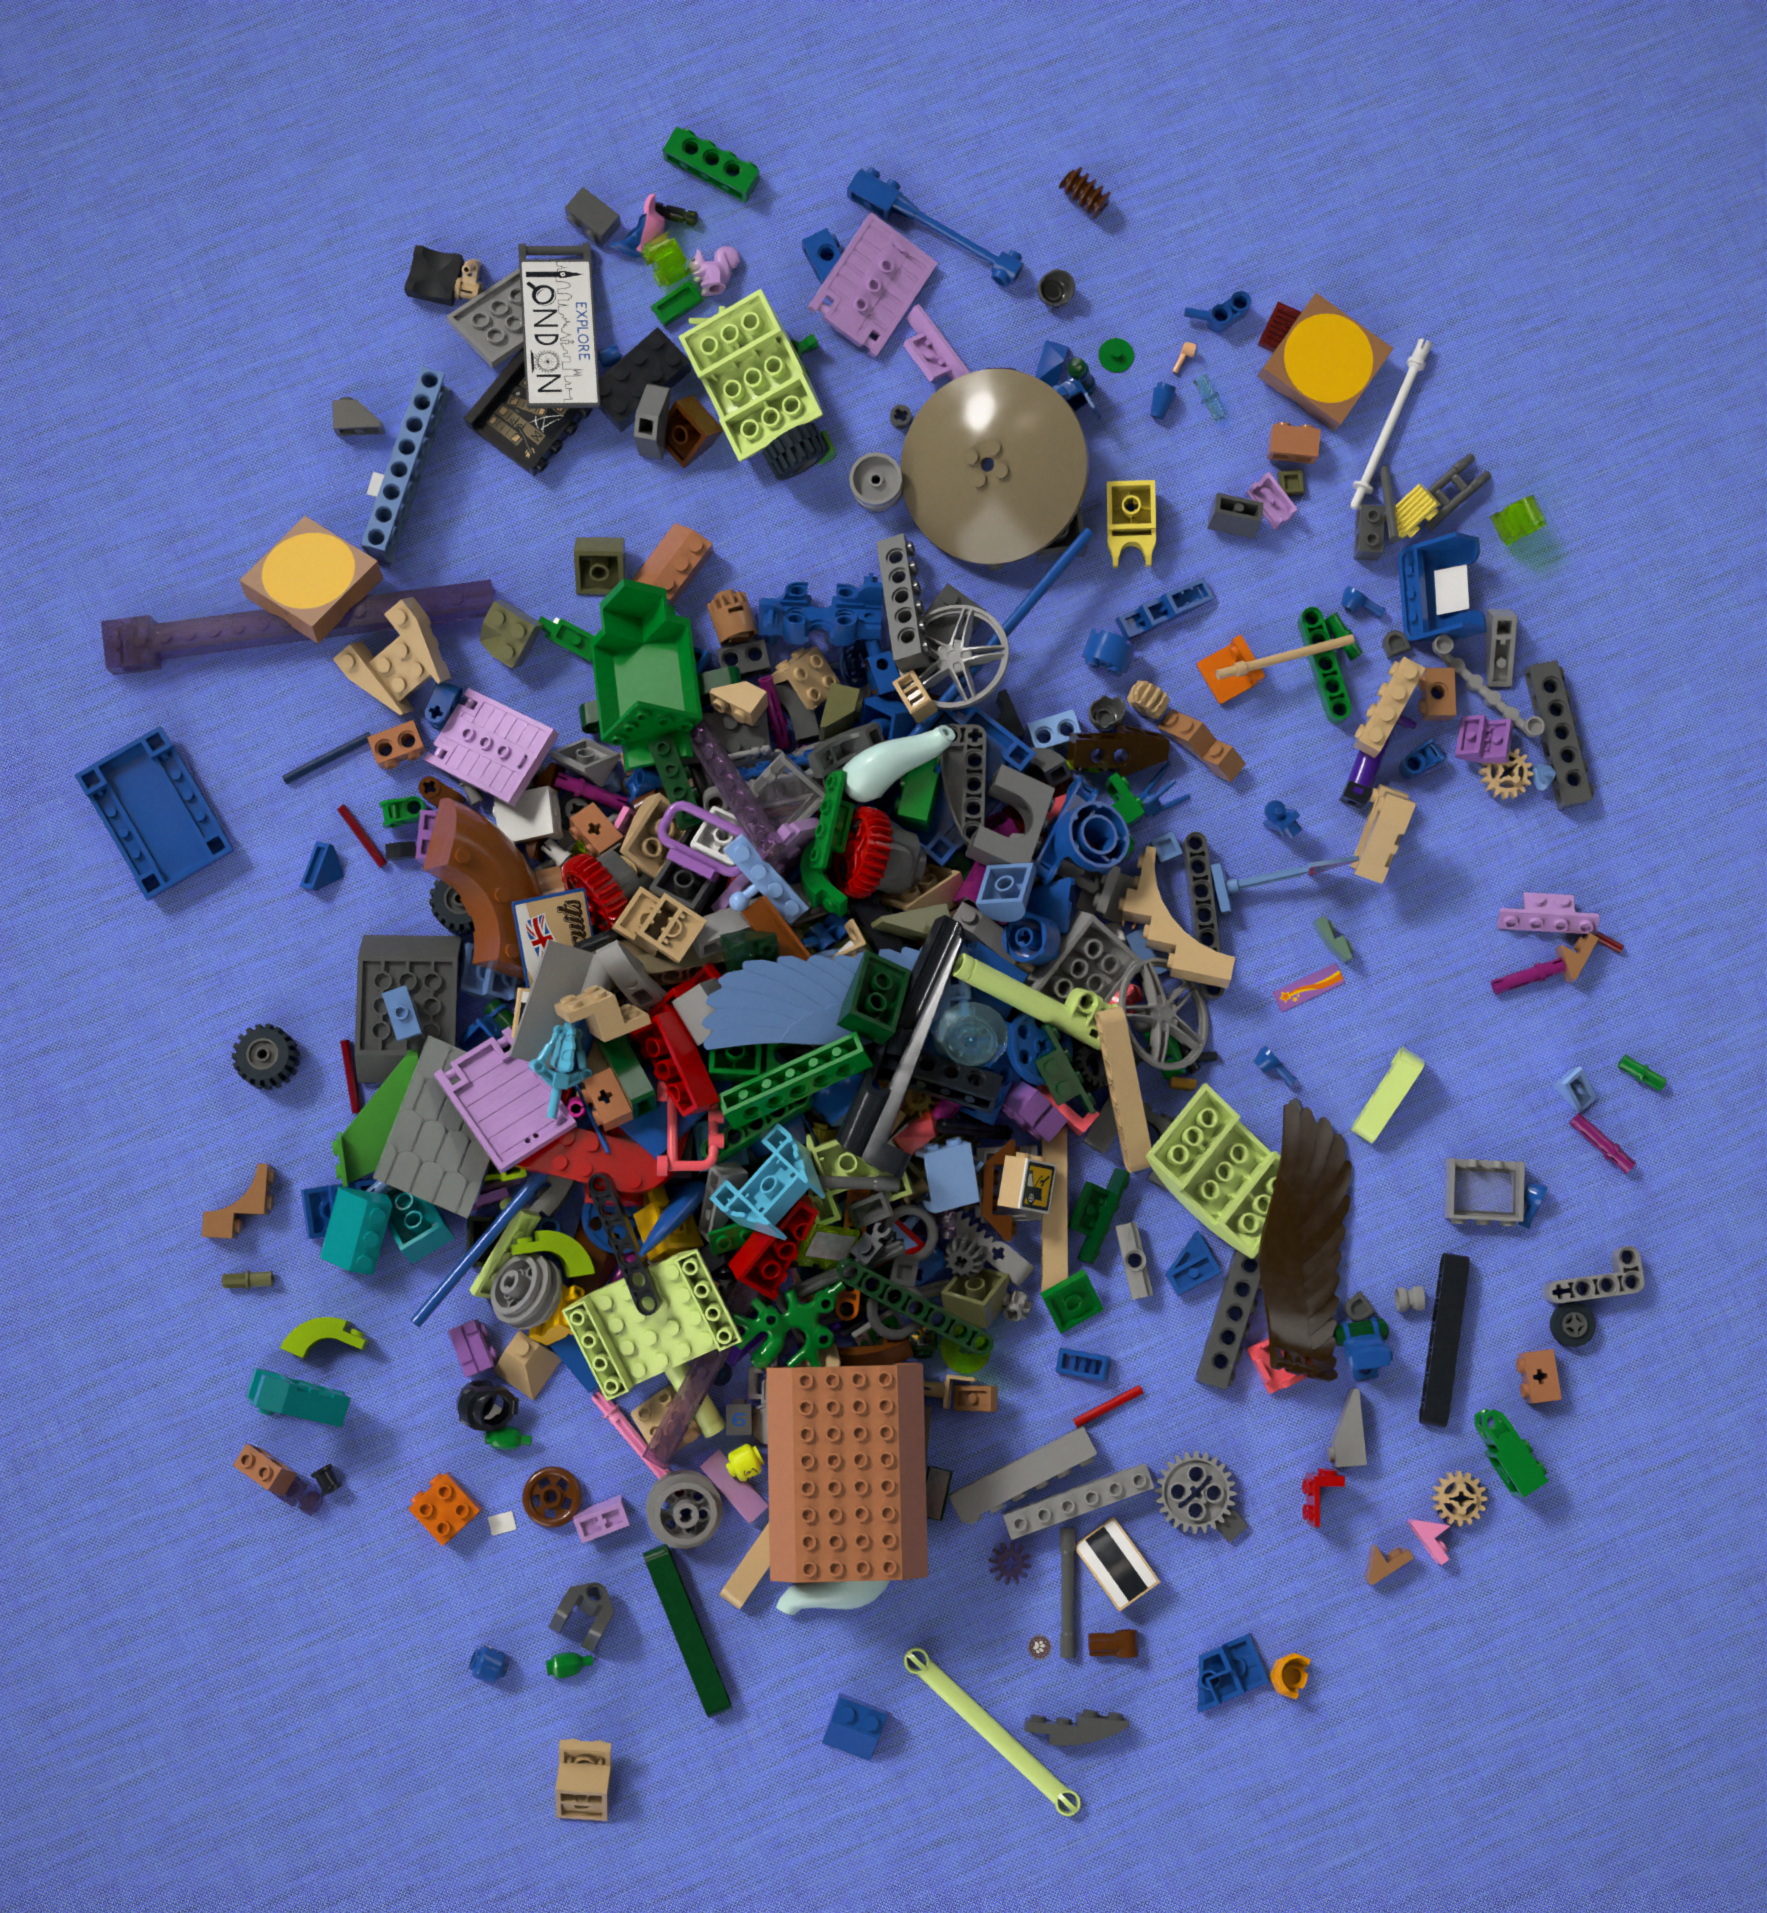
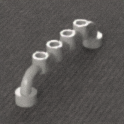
[1432,635,1545,737]

